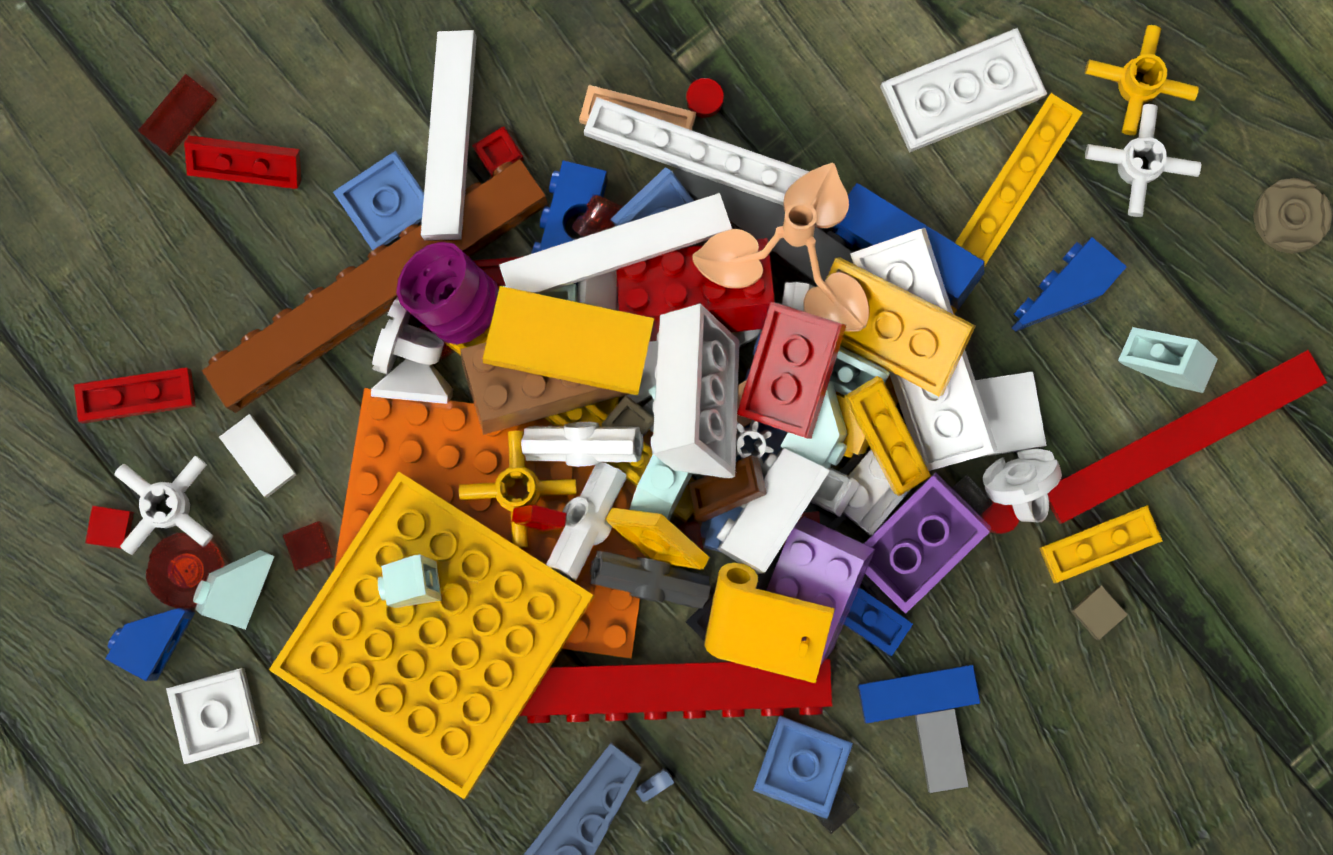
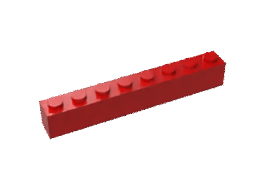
[519,659,832,723]

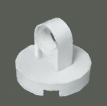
[372,298,444,375]
[983,449,1062,523]

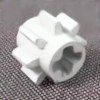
[736,420,774,466]

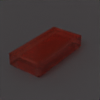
[138,74,217,156]

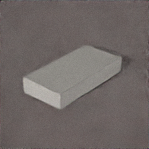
[915,708,968,793]

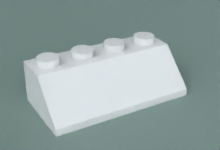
[651,303,739,478]

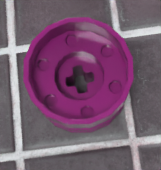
[396,242,499,345]

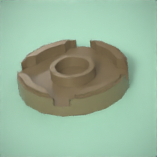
[1253,178,1332,254]

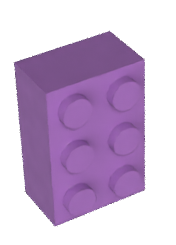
[864,472,991,614]
[766,516,875,665]

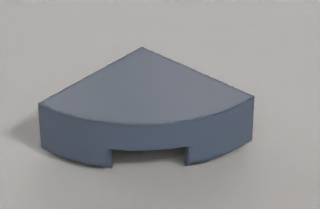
[635,768,674,802]

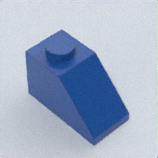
[105,608,195,681]

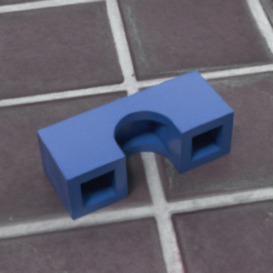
[532,160,608,286]

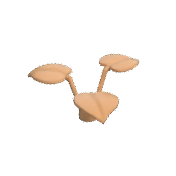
[692,163,869,332]

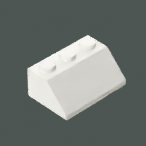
[716,448,830,574]

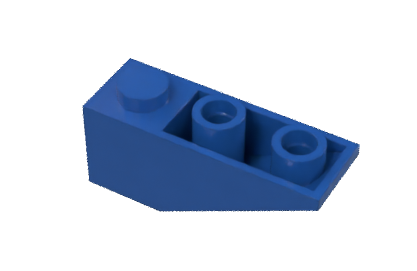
[1012,237,1127,332]

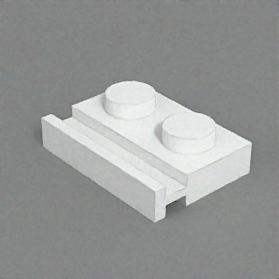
[843,449,911,536]

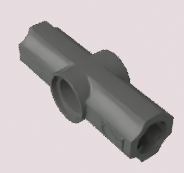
[590,551,711,609]

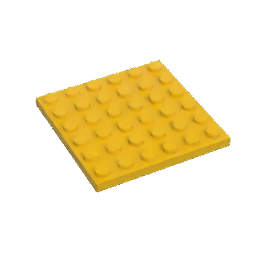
[269,471,595,799]

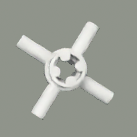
[1085,104,1201,217]
[114,456,213,555]

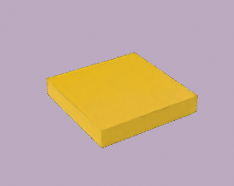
[605,508,710,569]

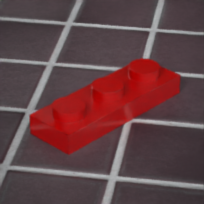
[184,135,301,189]
[74,367,196,424]

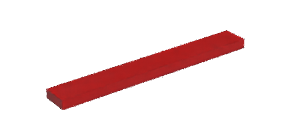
[1047,350,1327,524]

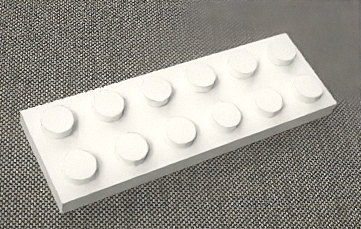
[850,228,998,471]

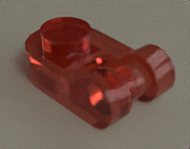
[572,195,623,237]

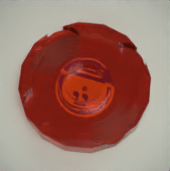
[146,533,225,609]

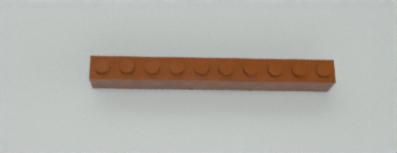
[201,159,548,413]

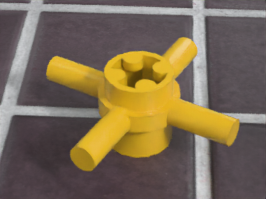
[1085,25,1199,135]
[459,431,577,548]

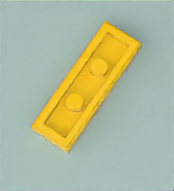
[844,376,931,496]
[1039,505,1163,583]

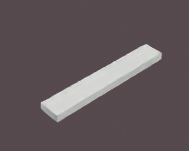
[421,30,477,240]
[584,97,809,206]
[499,193,732,294]

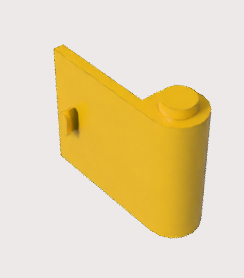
[704,563,835,683]

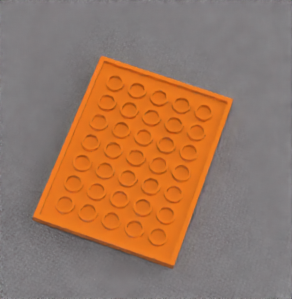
[334,388,653,659]

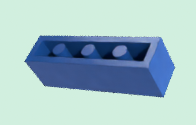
[833,183,984,310]

